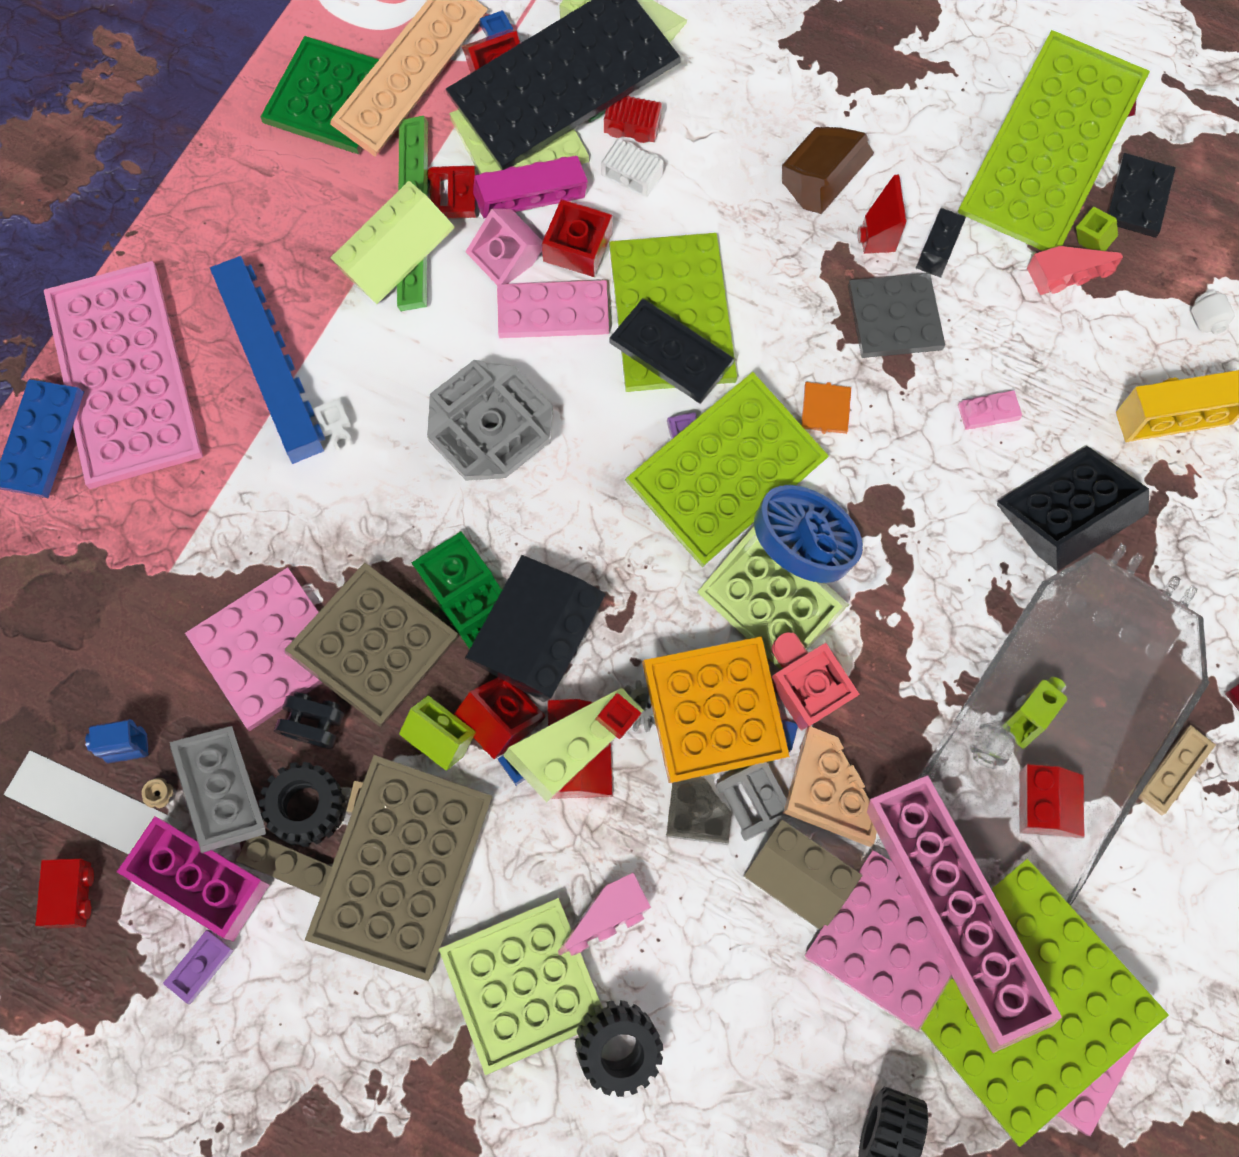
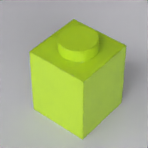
[1076,206,1118,251]

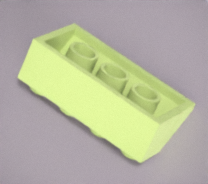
[330,181,455,304]

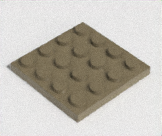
[285,562,458,728]

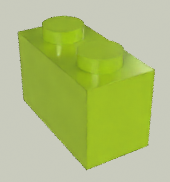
[399,696,476,771]

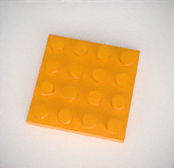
[642,636,790,783]

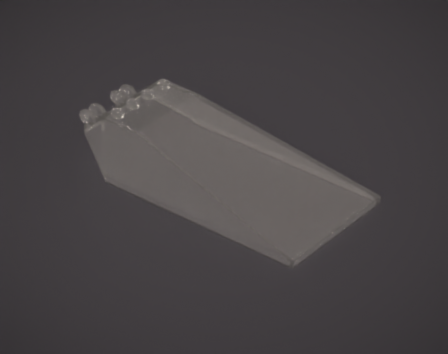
[876,543,1210,906]

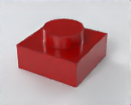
[595,693,642,740]

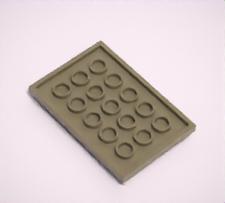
[305,755,492,981]

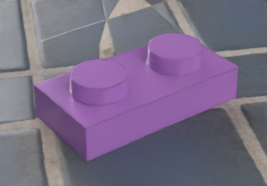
[163,930,234,1004]

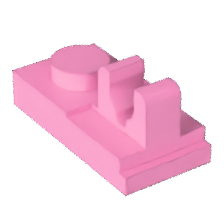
[958,391,1022,430]

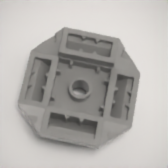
[427,360,553,481]

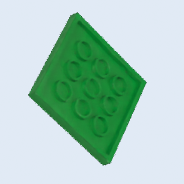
[260,36,379,155]

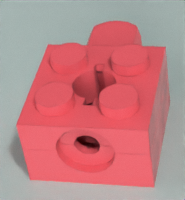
[771,632,860,731]

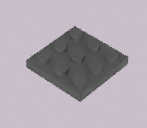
[848,273,945,358]

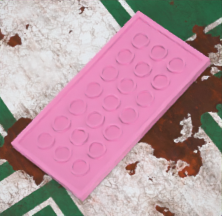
[44,261,203,489]

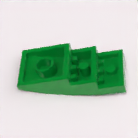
[411,531,502,649]

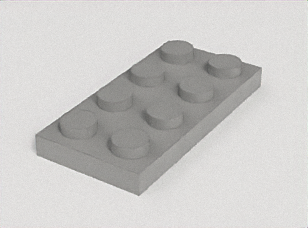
[169,726,266,853]

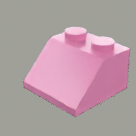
[465,209,543,285]

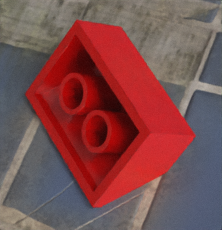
[548,699,613,799]

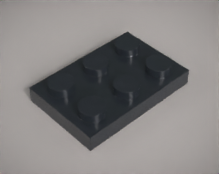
[1107,153,1176,238]

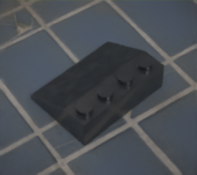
[997,446,1149,571]
[465,555,606,702]

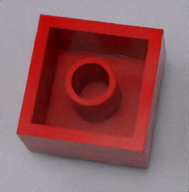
[542,199,613,277]

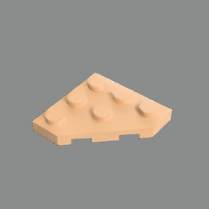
[783,726,877,847]

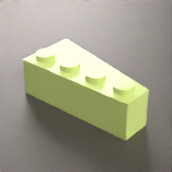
[504,688,644,802]

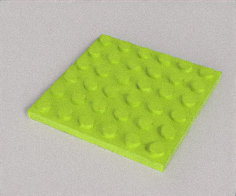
[921,858,1169,1147]

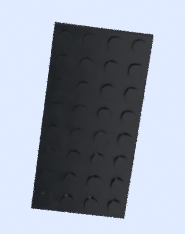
[446,0,681,170]

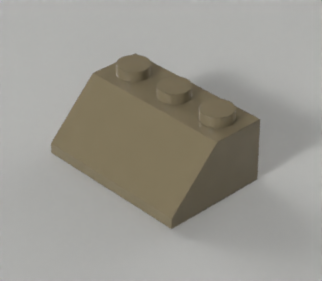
[743,820,863,931]

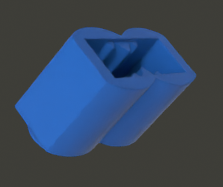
[85,719,148,764]

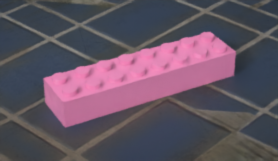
[867,775,1062,1053]

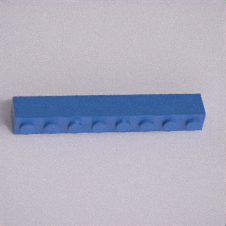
[210,256,325,464]

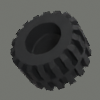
[259,762,345,847]
[575,1000,663,1097]
[858,1086,928,1157]

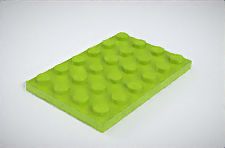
[609,233,737,392]
[625,372,829,567]

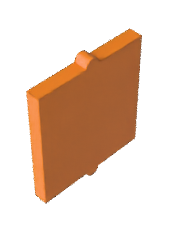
[801,382,852,434]

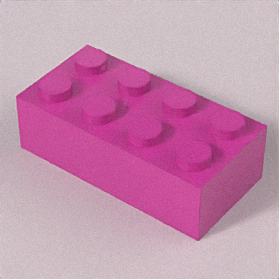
[117,816,269,942]

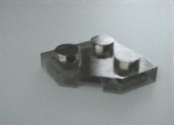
[666,777,732,845]

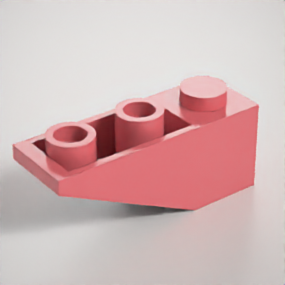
[1027,246,1123,295]

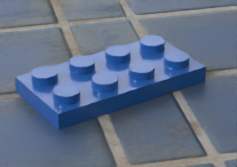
[0,379,84,499]

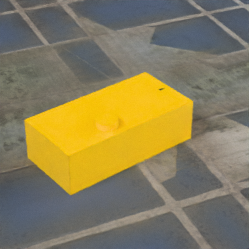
[1116,370,1239,442]

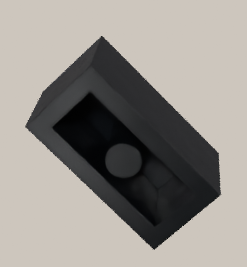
[916,208,966,278]

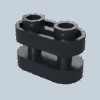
[274,692,345,749]

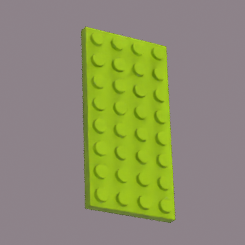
[958,29,1150,251]

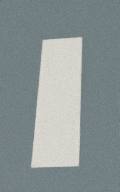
[4,751,182,854]

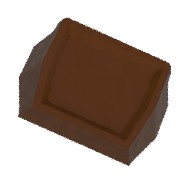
[782,127,874,214]

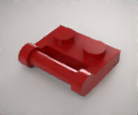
[428,166,476,218]

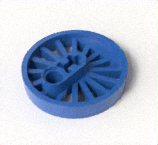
[754,485,863,583]

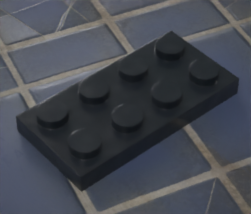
[609,298,734,404]

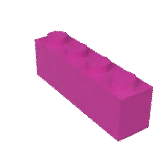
[473,156,588,219]

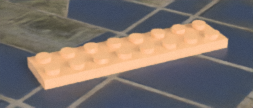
[330,0,488,157]

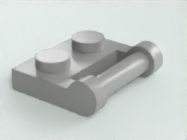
[715,762,792,841]

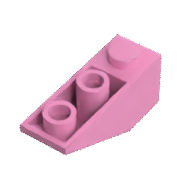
[558,873,651,956]

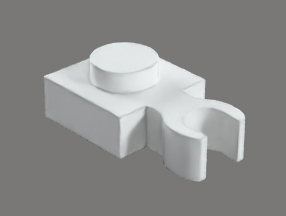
[312,398,353,451]

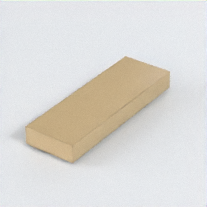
[1136,725,1216,816]

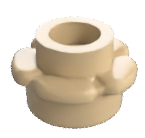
[142,778,173,808]

